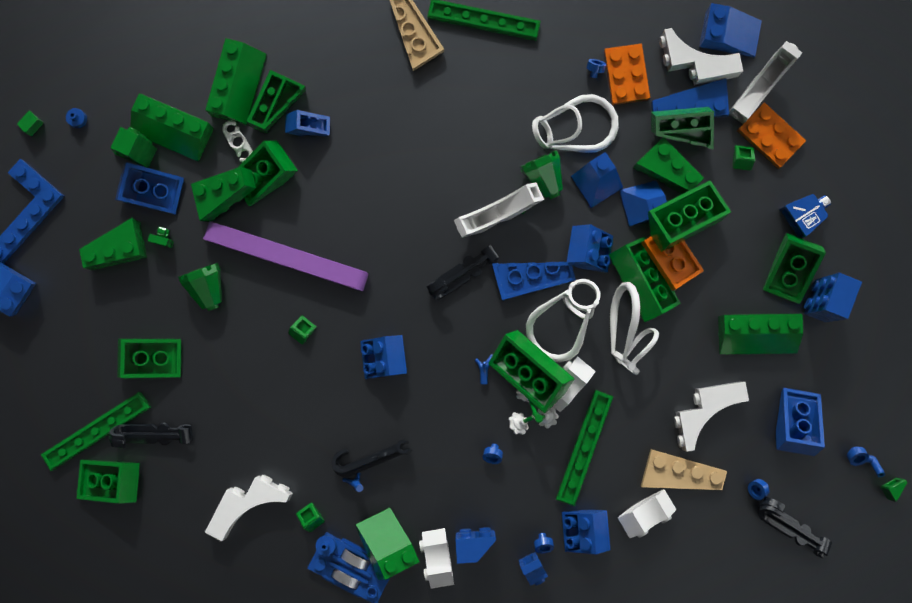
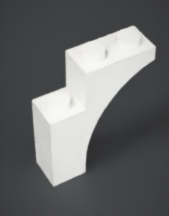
[659,28,743,85]
[729,41,802,124]
[454,182,544,238]
[674,382,749,452]
[205,475,293,541]

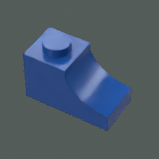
[285,110,330,137]
[518,552,548,586]

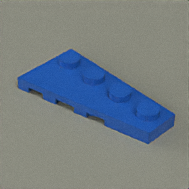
[651,78,729,117]
[492,262,576,301]

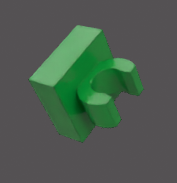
[148,227,174,248]

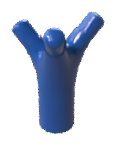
[475,354,493,384]
[342,473,363,492]

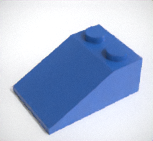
[699,3,762,58]
[115,162,184,214]
[0,262,37,317]
[776,388,825,456]

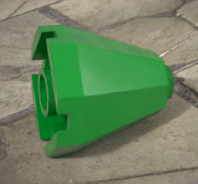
[520,150,563,199]
[178,263,222,311]

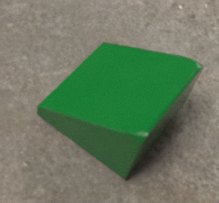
[17,110,44,137]
[733,145,755,170]
[288,315,317,345]
[881,478,908,502]
[296,502,325,532]

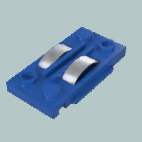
[307,532,390,603]

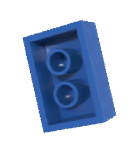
[804,273,862,323]

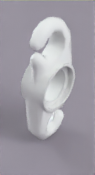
[222,120,253,162]

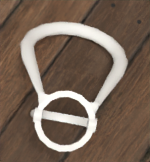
[532,94,619,153]
[526,279,600,363]
[610,282,659,375]

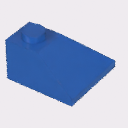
[571,152,623,208]
[619,181,667,227]

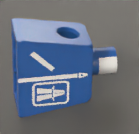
[779,194,831,238]

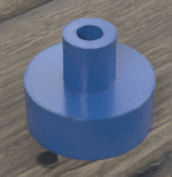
[586,59,607,78]
[66,108,87,128]
[483,444,503,464]
[748,479,769,500]
[534,533,554,554]
[316,535,337,556]

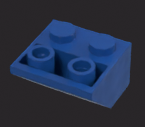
[567,224,613,273]
[360,335,407,379]
[562,510,611,554]
[455,527,496,564]

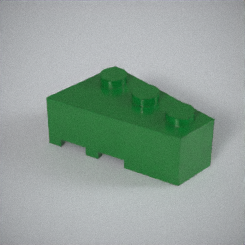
[246,70,306,134]
[651,107,714,150]
[110,127,157,168]
[633,137,704,194]
[191,167,256,222]
[79,218,147,270]

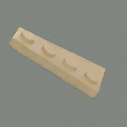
[389,0,445,71]
[641,449,727,490]

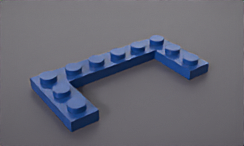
[0,159,64,264]

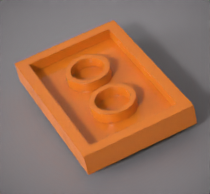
[604,43,650,105]
[737,102,806,169]
[641,237,704,291]

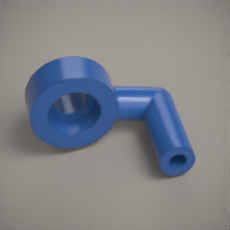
[846,447,885,478]

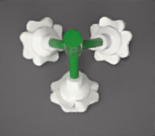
[509,390,559,435]

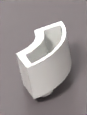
[553,357,596,412]
[618,489,676,538]
[419,528,454,589]

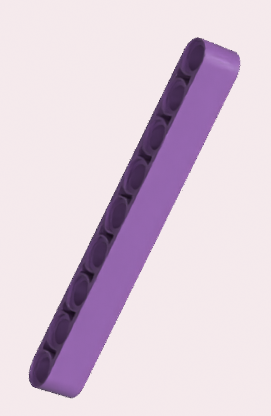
[203,221,369,291]

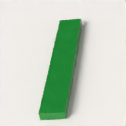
[427,0,541,41]
[556,390,614,506]
[41,392,151,471]

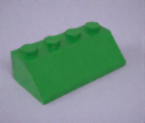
[205,38,267,125]
[130,93,214,162]
[648,180,731,252]
[609,236,681,322]
[718,314,803,354]
[488,330,575,414]

